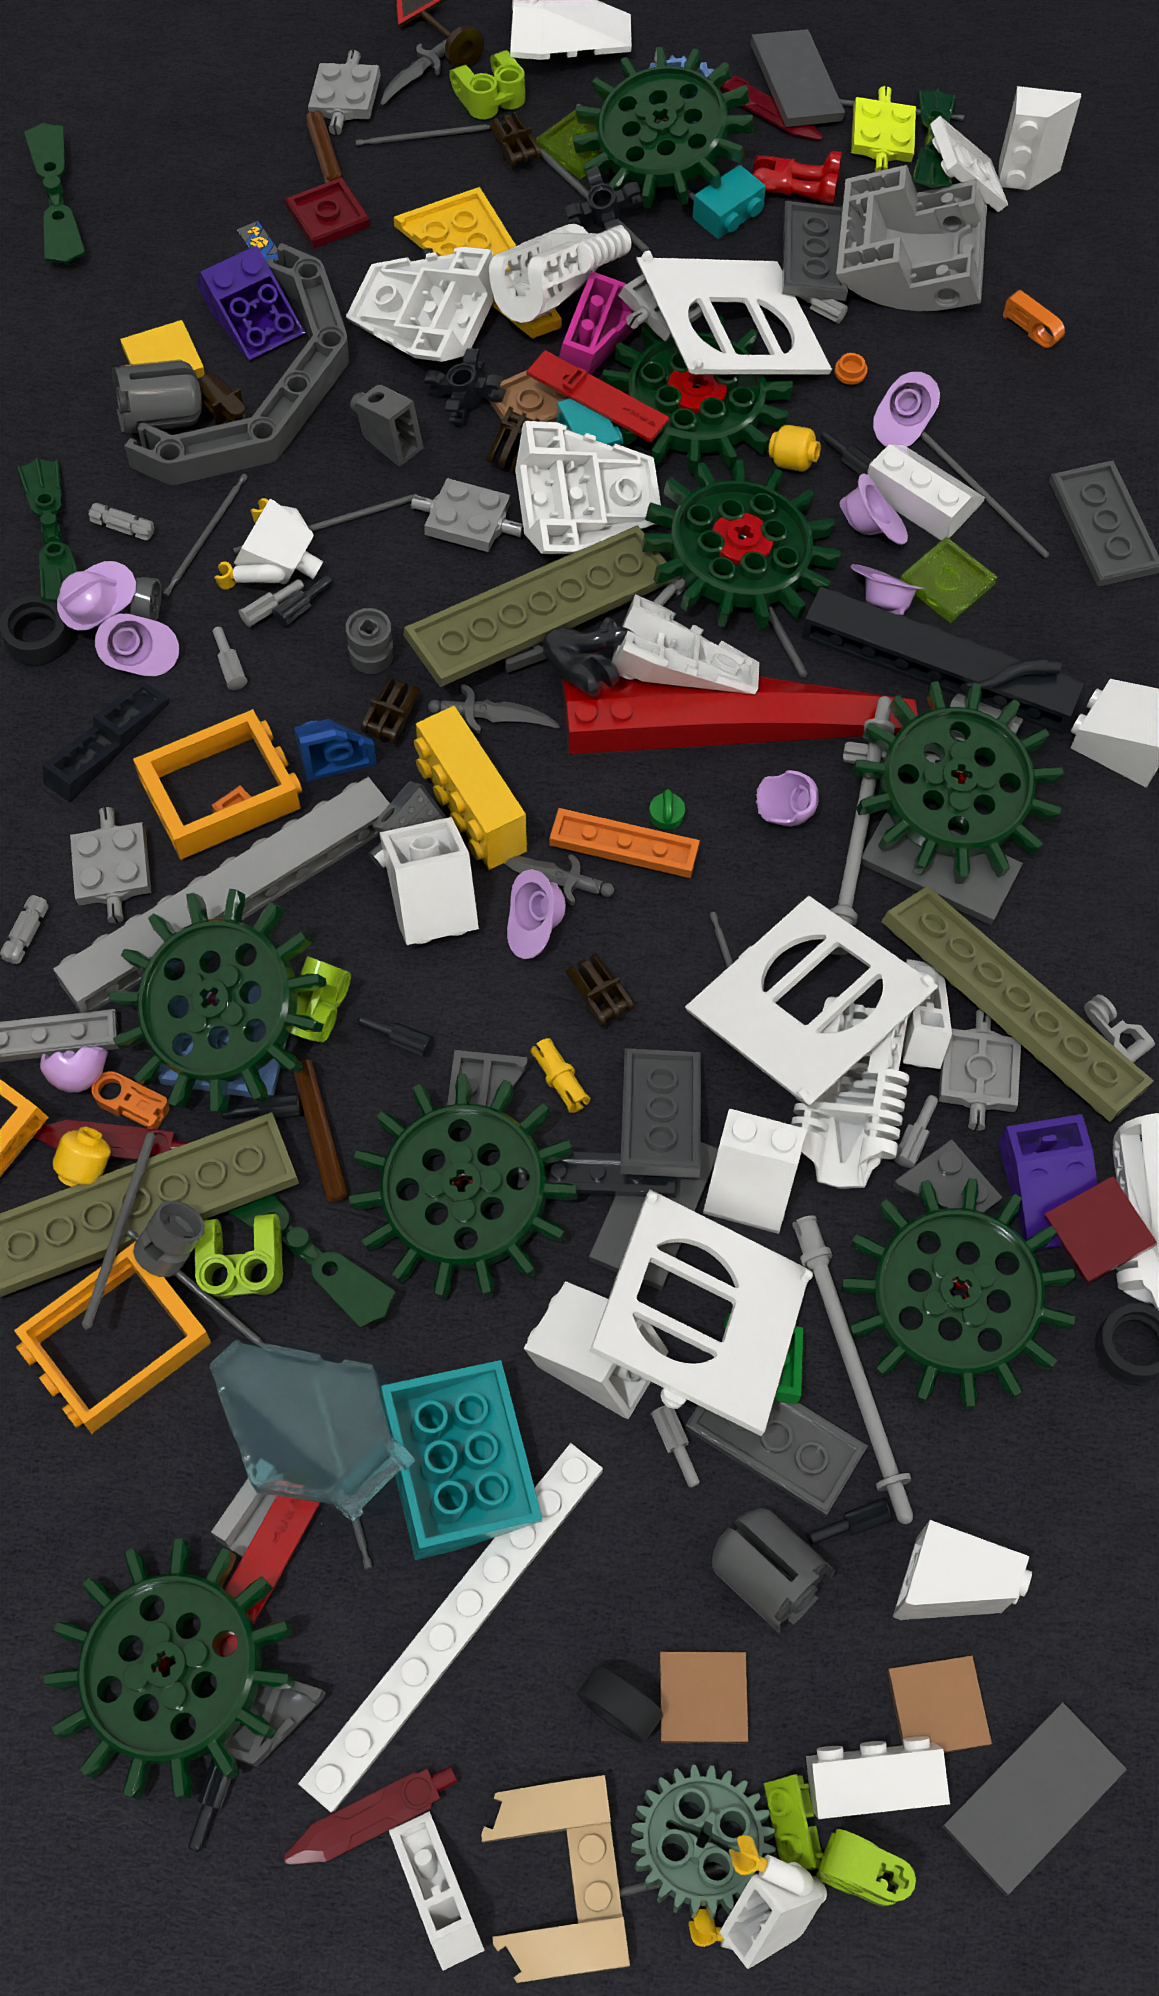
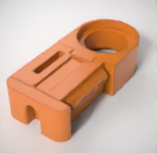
[1003,290,1065,348]
[92,1072,170,1129]

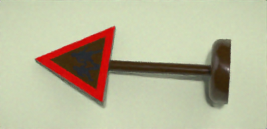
[397,0,484,68]

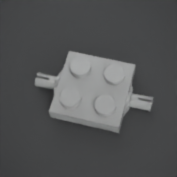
[308,50,381,135]
[618,274,703,341]
[411,478,524,552]
[70,807,151,923]
[938,1009,1021,1131]

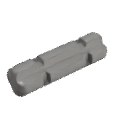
[88,503,155,540]
[0,895,48,964]

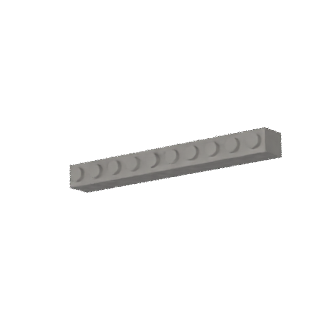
[53,777,390,1013]

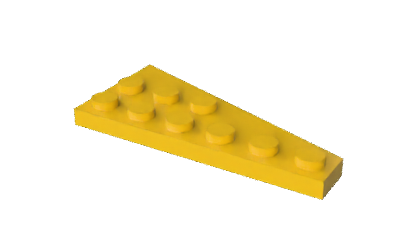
[394,187,562,338]

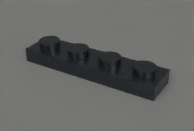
[518,1152,677,1198]

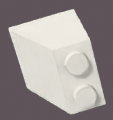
[1071,679,1159,788]
[379,817,479,945]
[703,1109,807,1234]
[524,1281,669,1419]
[893,1520,1032,1620]

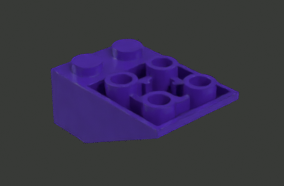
[196,245,305,362]
[998,1114,1097,1251]

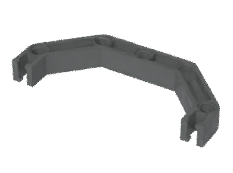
[124,243,350,485]

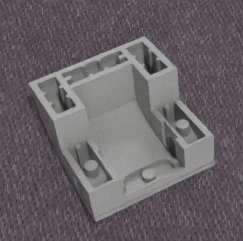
[836,165,987,311]

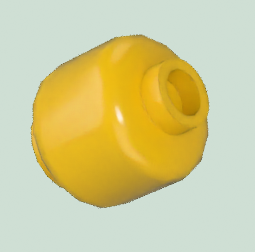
[769,425,821,472]
[53,1127,110,1187]

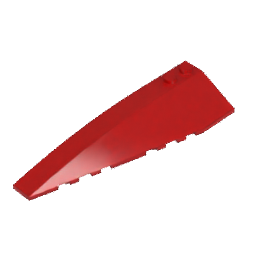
[562,658,918,755]

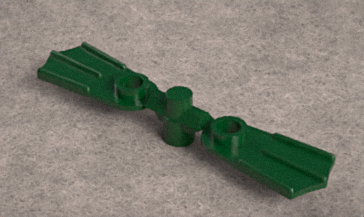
[912,88,956,188]
[24,123,85,265]
[17,458,78,602]
[226,1194,396,1329]

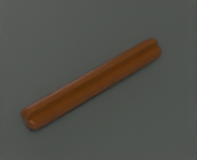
[293,1059,347,1203]

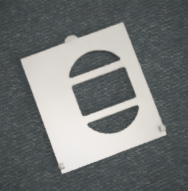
[636,251,832,374]
[685,896,939,1106]
[590,1189,813,1436]

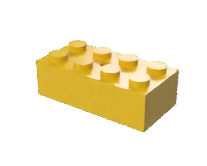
[414,706,527,870]

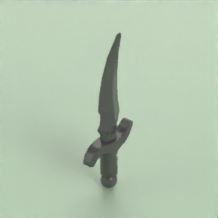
[381,38,447,105]
[428,684,560,734]
[504,855,614,905]

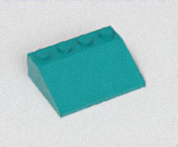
[377,1360,543,1560]

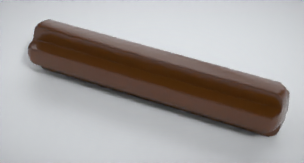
[306,110,341,183]

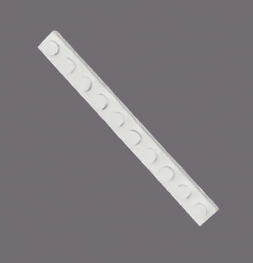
[298,1443,603,1814]

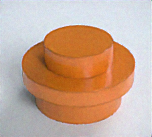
[834,353,868,385]

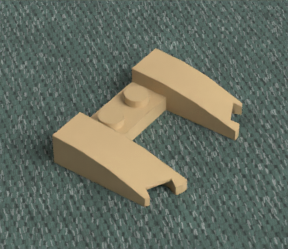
[481,1775,630,1983]

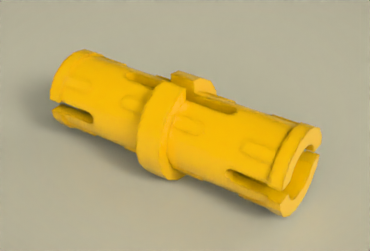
[531,1038,590,1113]

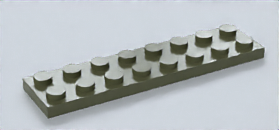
[404,525,668,687]
[881,886,1154,1122]
[0,1112,299,1297]

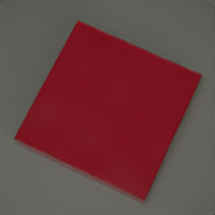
[285,177,370,249]
[1044,1176,1157,1284]

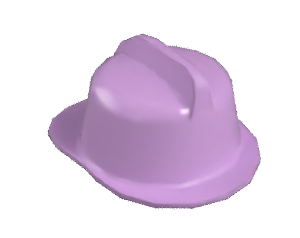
[873,372,940,447]
[840,474,908,545]
[57,561,136,631]
[851,564,924,615]
[95,614,179,676]
[507,869,566,959]

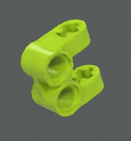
[450,50,526,119]
[290,956,351,1043]
[195,1214,283,1299]
[815,1829,916,1907]

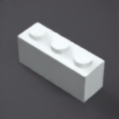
[806,1736,950,1819]

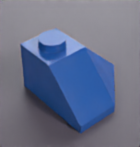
[294,719,377,782]

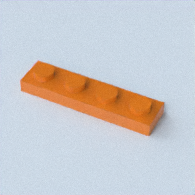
[549,808,700,878]

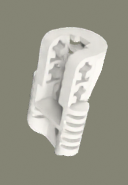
[489,224,632,323]
[791,997,911,1189]
[1113,1113,1159,1310]

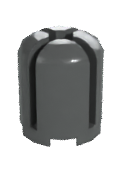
[112,359,202,434]
[712,1507,835,1634]

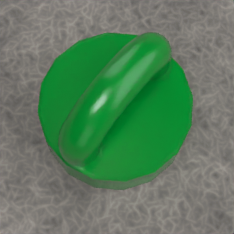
[649,789,685,830]

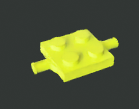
[851,86,916,172]

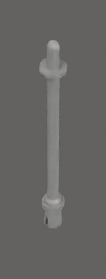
[830,696,895,955]
[792,1215,913,1525]

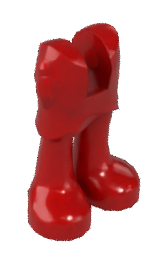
[752,151,842,206]

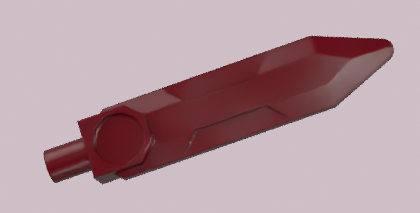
[720,75,822,141]
[33,1119,190,1161]
[284,1766,458,1864]

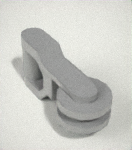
[1084,994,1155,1063]

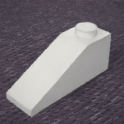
[902,959,952,1069]
[389,1811,485,1971]

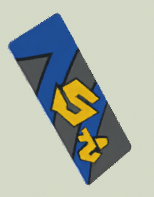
[237,221,278,262]

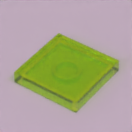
[536,110,602,179]
[900,537,997,623]

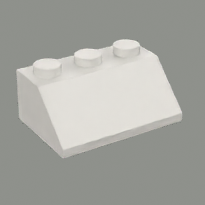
[998,86,1081,190]
[867,444,985,543]

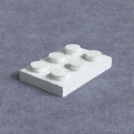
[930,116,1008,212]

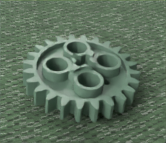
[631,1765,775,1919]

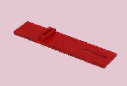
[526,350,669,442]
[219,1482,321,1657]

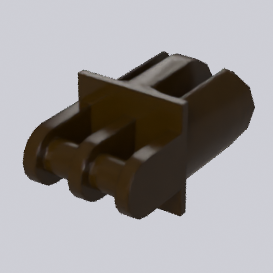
[489,112,541,168]
[199,373,246,425]
[486,406,540,474]
[361,677,421,744]
[565,953,634,1027]

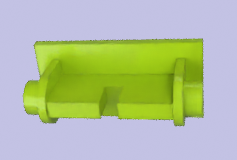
[764,1774,824,1871]

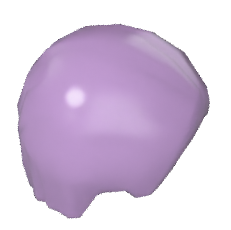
[756,770,819,827]
[40,1046,108,1093]

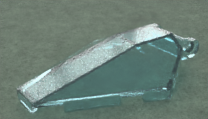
[210,1340,415,1523]

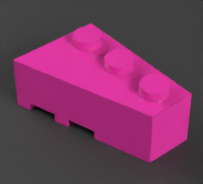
[559,271,635,375]

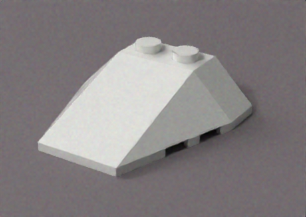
[510,0,632,60]
[346,247,493,362]
[515,421,661,554]
[612,594,759,694]

